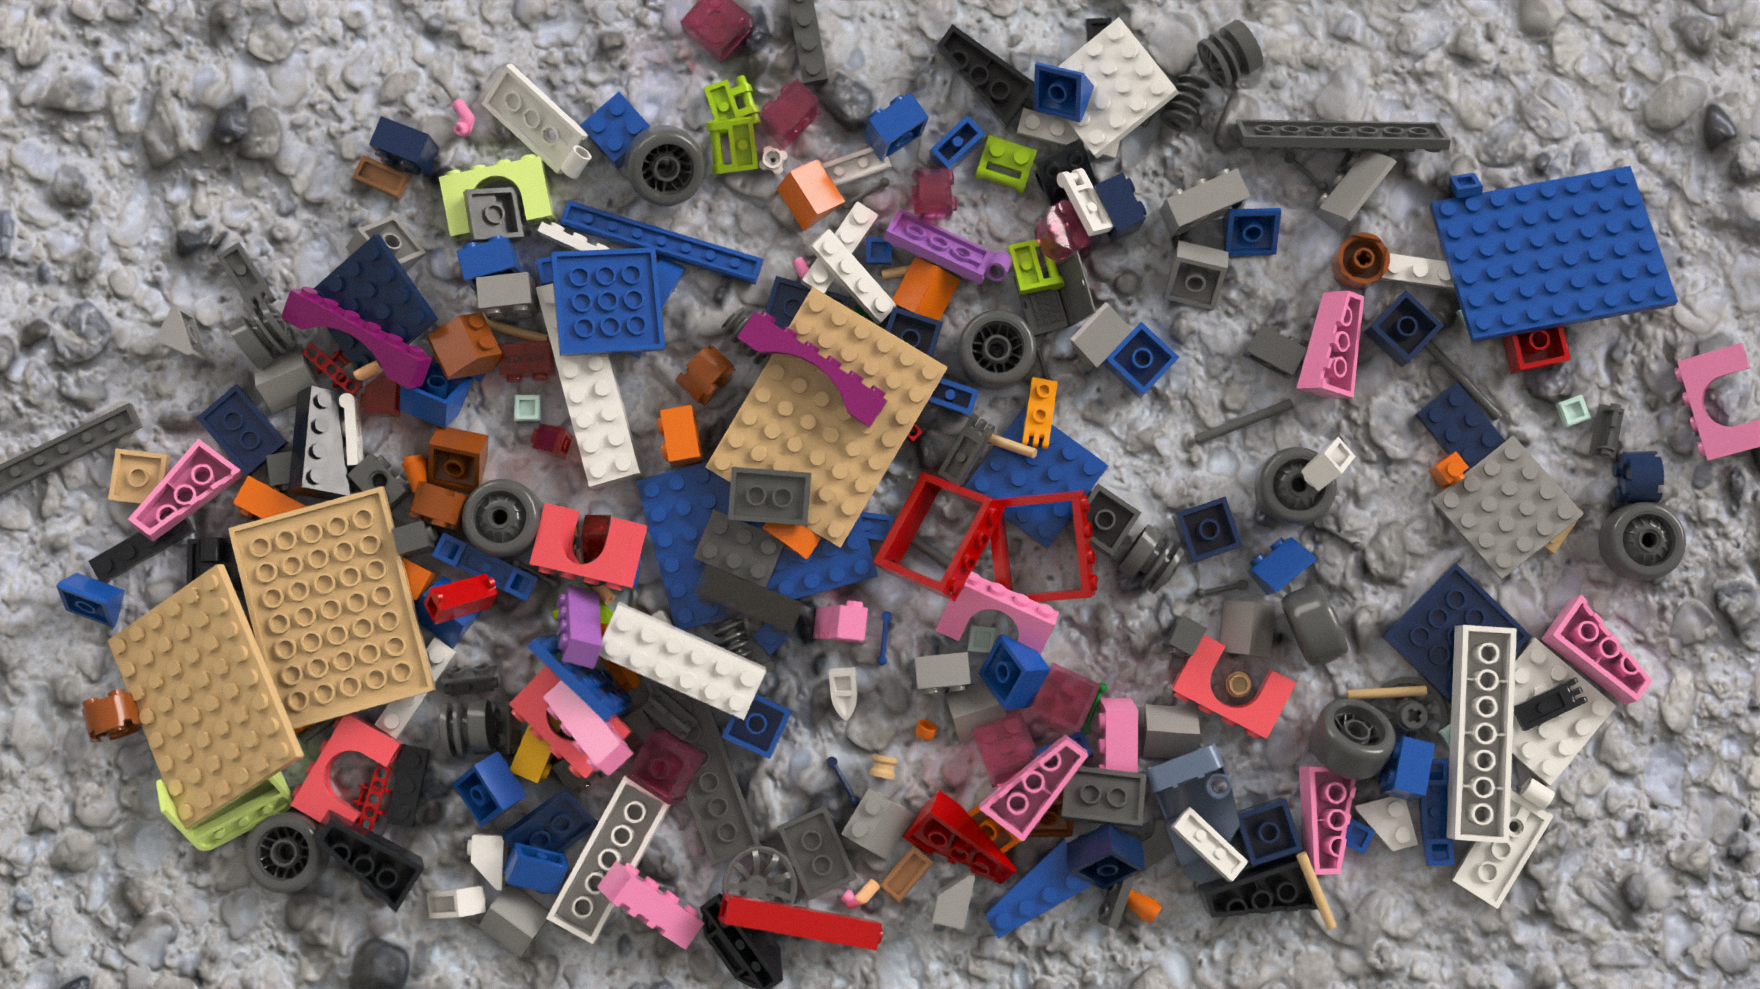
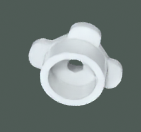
[759,146,788,175]

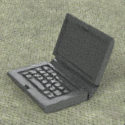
[1013,251,1096,336]

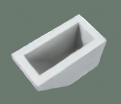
[1301,437,1355,491]
[467,834,508,890]
[426,885,486,919]

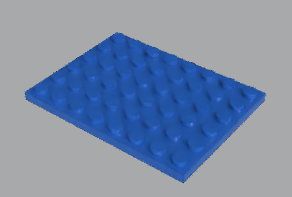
[1429,166,1678,343]
[636,461,878,630]

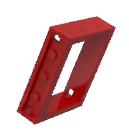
[873,472,1005,602]
[990,490,1098,602]

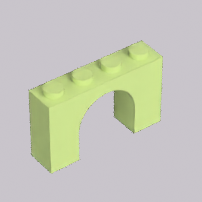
[439,154,556,242]

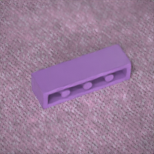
[557,584,602,669]

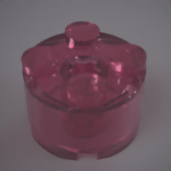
[912,167,957,222]
[1034,200,1093,261]

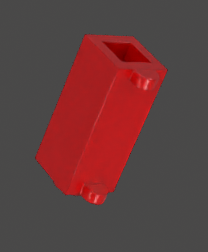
[423,573,497,624]

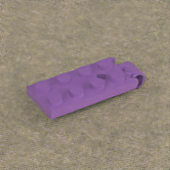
[883,209,1012,285]

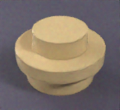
[1225,671,1252,698]

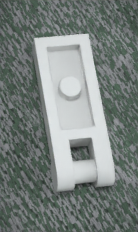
[1057,168,1114,237]
[339,393,363,468]

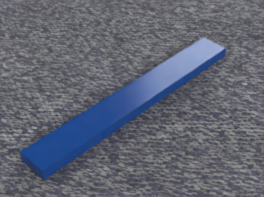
[560,200,763,285]

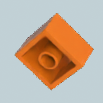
[657,405,704,468]

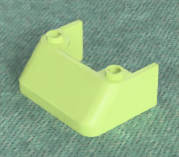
[156,771,293,851]

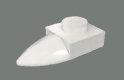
[829,667,858,721]

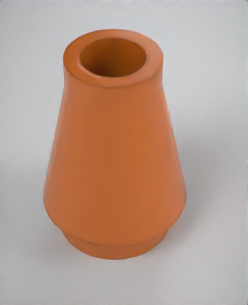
[402,454,428,492]
[1126,889,1162,924]

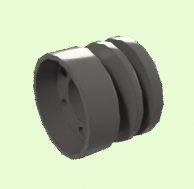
[1197,20,1263,89]
[227,300,298,370]
[1117,524,1185,594]
[438,699,495,758]

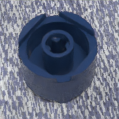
[1612,451,1664,504]

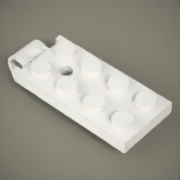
[482,64,591,179]
[1450,777,1555,909]

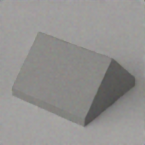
[1070,302,1133,368]
[155,305,209,364]
[254,346,319,414]
[1219,600,1276,658]
[944,681,1010,744]
[1142,704,1200,759]
[478,884,550,957]

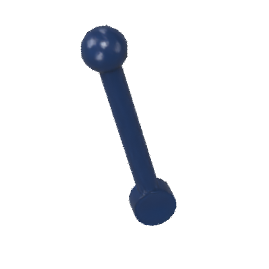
[827,757,860,806]

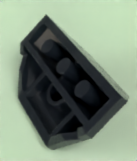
[700,893,783,989]

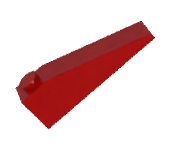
[903,790,1017,884]

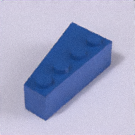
[984,837,1091,939]

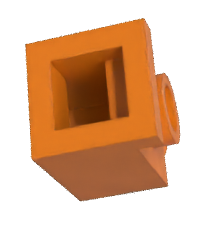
[1428,451,1469,490]

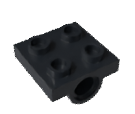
[1033,139,1097,208]
[187,537,242,591]

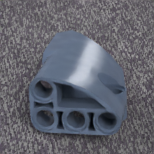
[1143,743,1240,883]

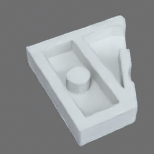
[1353,796,1418,851]

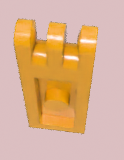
[1021,377,1058,449]

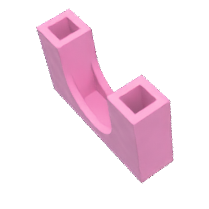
[1674,343,1760,461]
[935,572,1059,655]

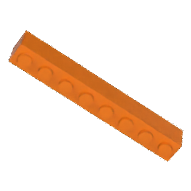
[233,476,437,601]

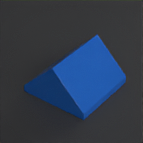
[1034,62,1094,122]
[1223,208,1281,256]
[56,573,125,628]
[416,575,482,648]

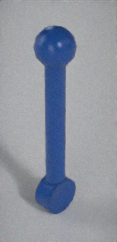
[877,611,892,666]

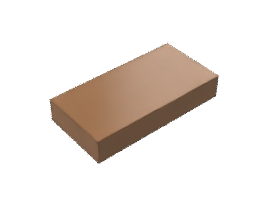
[352,155,411,200]
[879,845,934,903]

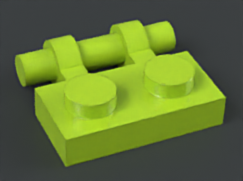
[703,75,761,137]

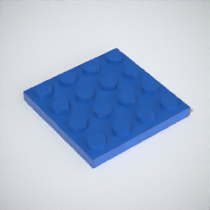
[550,247,665,356]
[964,405,1109,549]
[527,633,634,722]

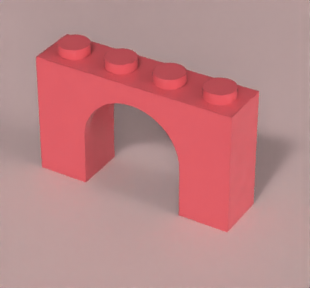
[529,503,647,591]
[1171,635,1296,740]
[509,666,633,778]
[291,713,405,824]

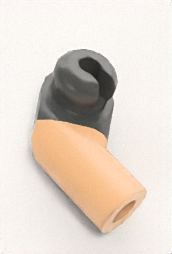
[344,360,382,381]
[582,577,615,605]

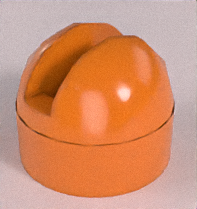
[915,719,938,742]

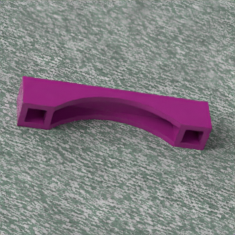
[281,287,432,389]
[737,311,887,428]

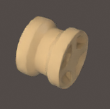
[869,754,898,780]

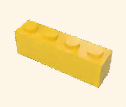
[510,714,563,783]

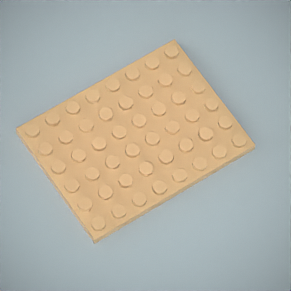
[705,287,948,548]
[228,486,436,730]
[107,564,304,829]

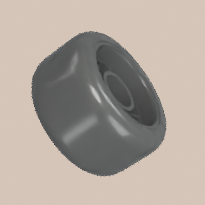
[625,125,705,207]
[958,310,1036,390]
[1254,447,1337,527]
[462,479,543,559]
[1598,502,1686,581]
[1281,584,1348,668]
[1310,699,1396,780]
[244,811,330,893]

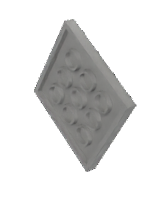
[1431,436,1584,581]

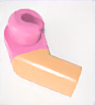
[841,879,880,909]

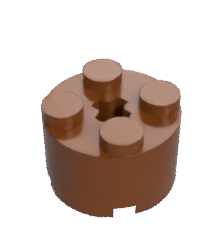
[1332,233,1390,290]
[676,344,736,406]
[408,481,468,531]
[82,689,142,743]

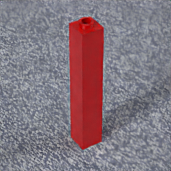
[718,893,883,951]

